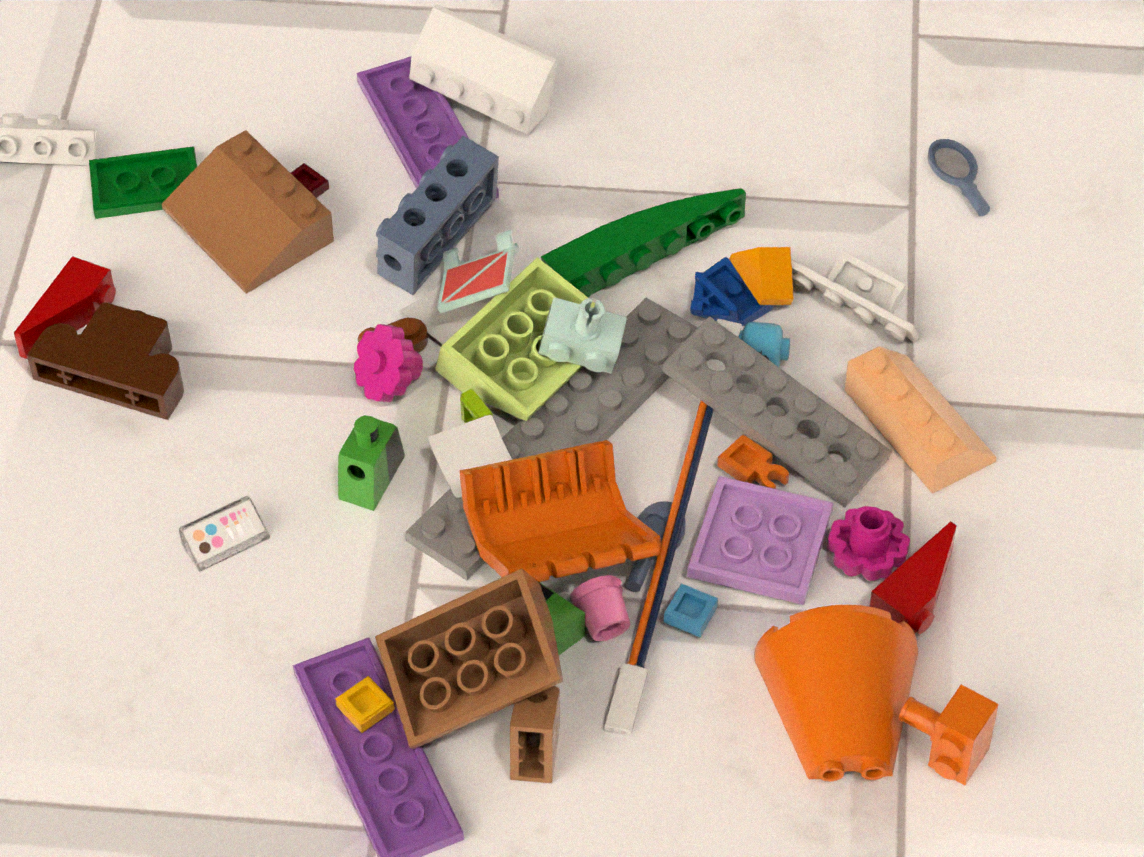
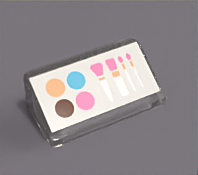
[179,496,270,572]

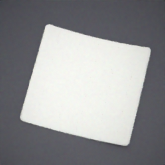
[400,283,487,344]
[428,415,512,498]

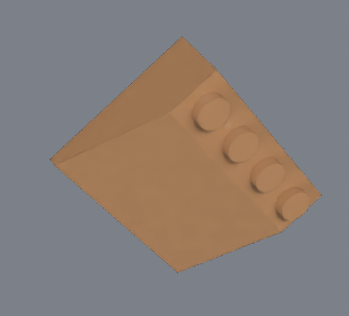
[162,130,334,294]
[375,568,563,749]

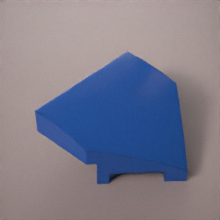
[690,257,773,326]

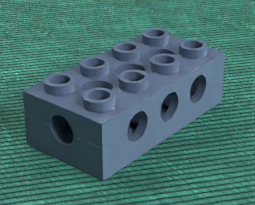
[376,136,499,295]

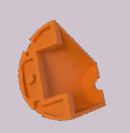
[754,605,918,782]

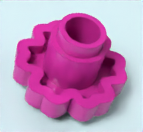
[354,324,423,402]
[828,506,910,581]

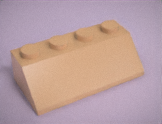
[845,346,996,494]

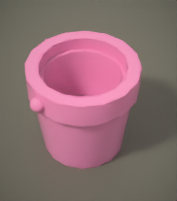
[570,575,630,641]

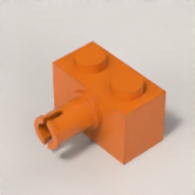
[898,684,999,785]

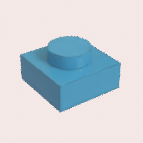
[664,583,718,637]

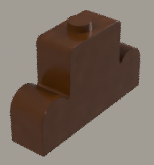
[27,302,184,420]

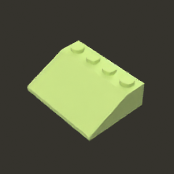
[435,257,595,421]

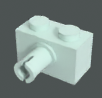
[538,297,627,374]

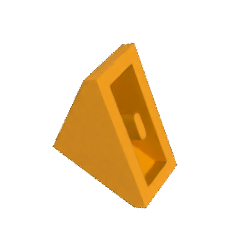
[729,247,794,305]

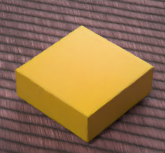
[335,676,395,733]

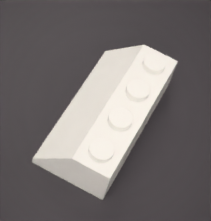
[409,4,557,135]

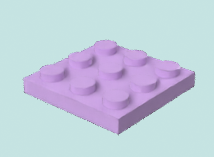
[687,476,833,605]

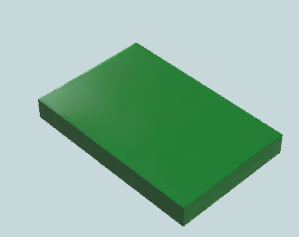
[89,146,197,219]

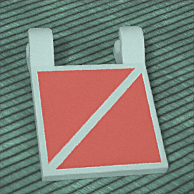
[437,230,519,313]

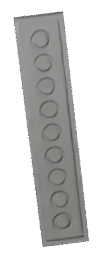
[405,297,698,581]

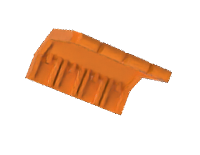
[459,440,661,582]

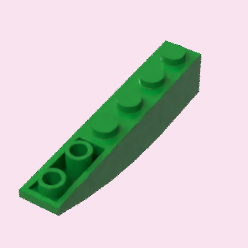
[541,188,746,298]

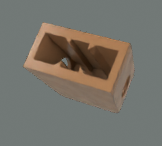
[510,686,560,783]

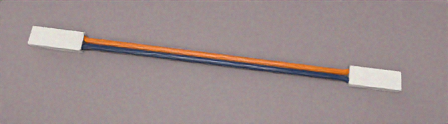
[605,319,742,737]

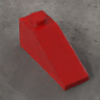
[14,256,116,359]
[869,521,957,634]

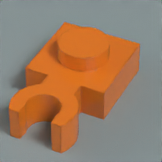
[717,434,789,489]

